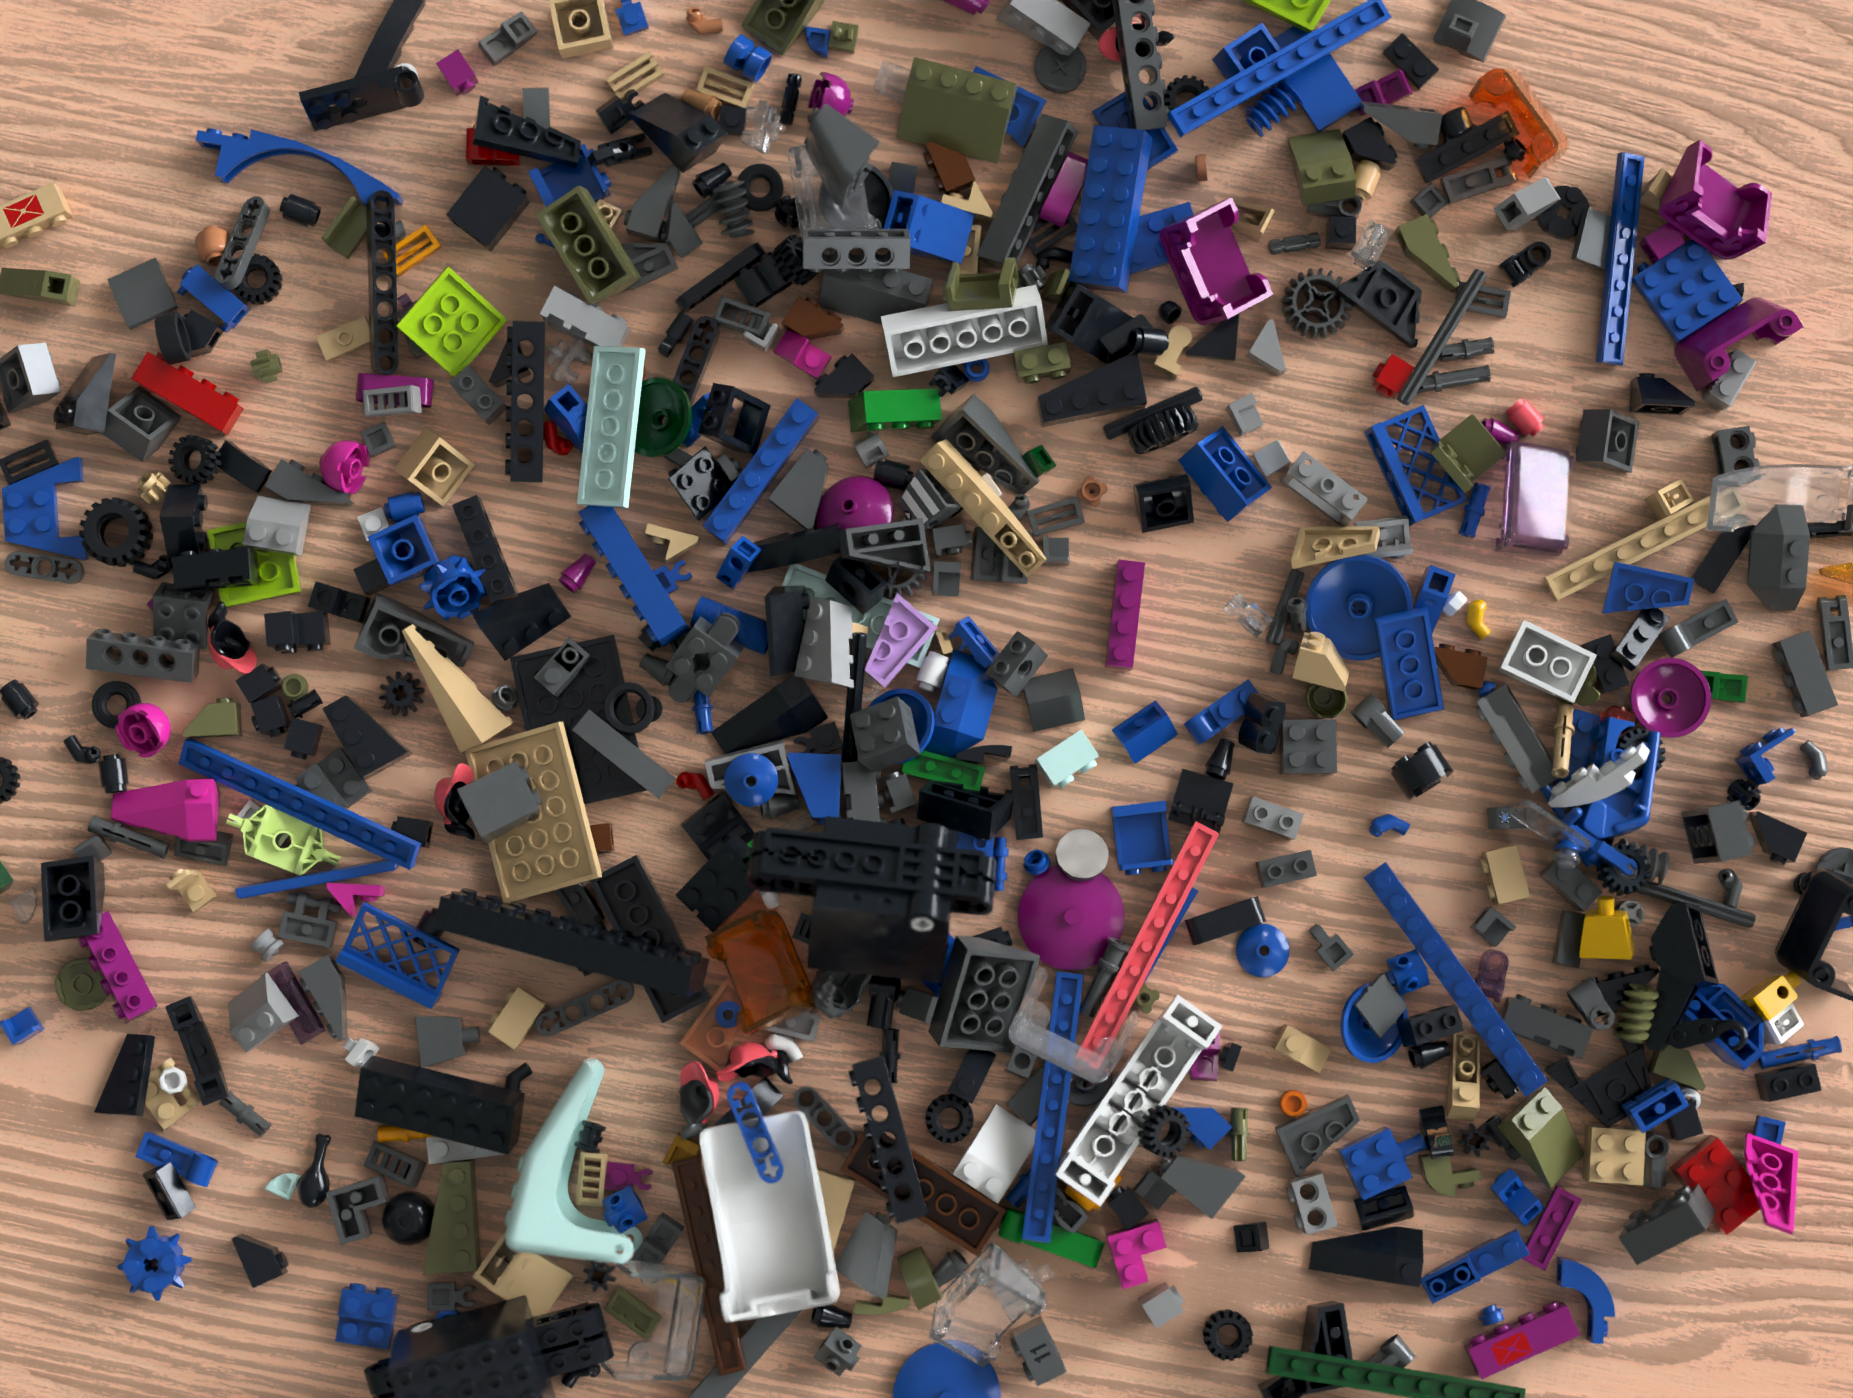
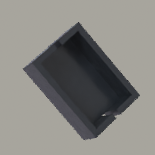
[675,834,756,933]

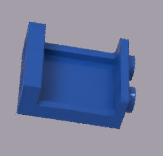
[528,144,612,207]
[1111,801,1173,876]

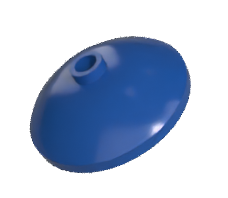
[869,689,935,765]
[1340,982,1408,1063]

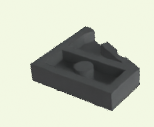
[621,242,679,291]

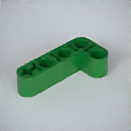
[997,1207,1105,1268]

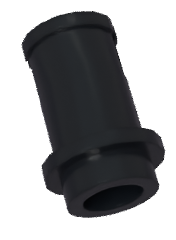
[287,689,323,718]

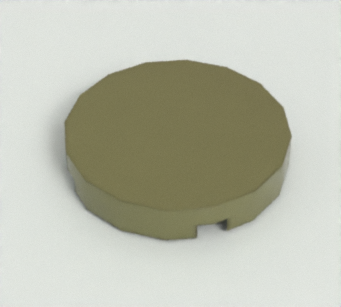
[55,958,107,1011]

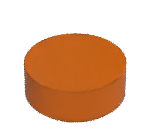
[1279,1090,1307,1117]

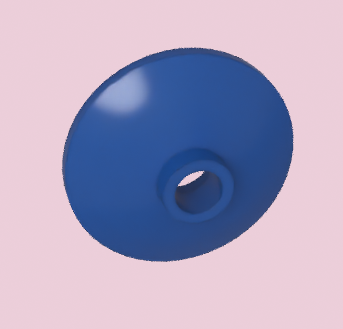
[724,753,778,807]
[1236,924,1290,977]

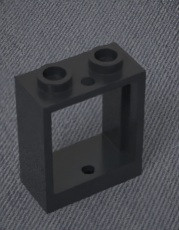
[698,383,771,455]

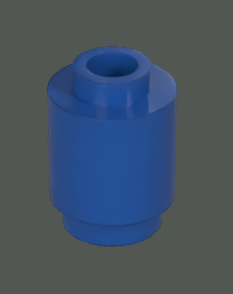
[384,491,425,523]

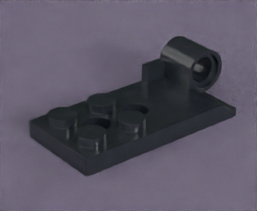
[299,66,424,131]

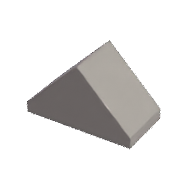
[1246,319,1286,376]

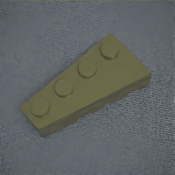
[423,1159,481,1275]

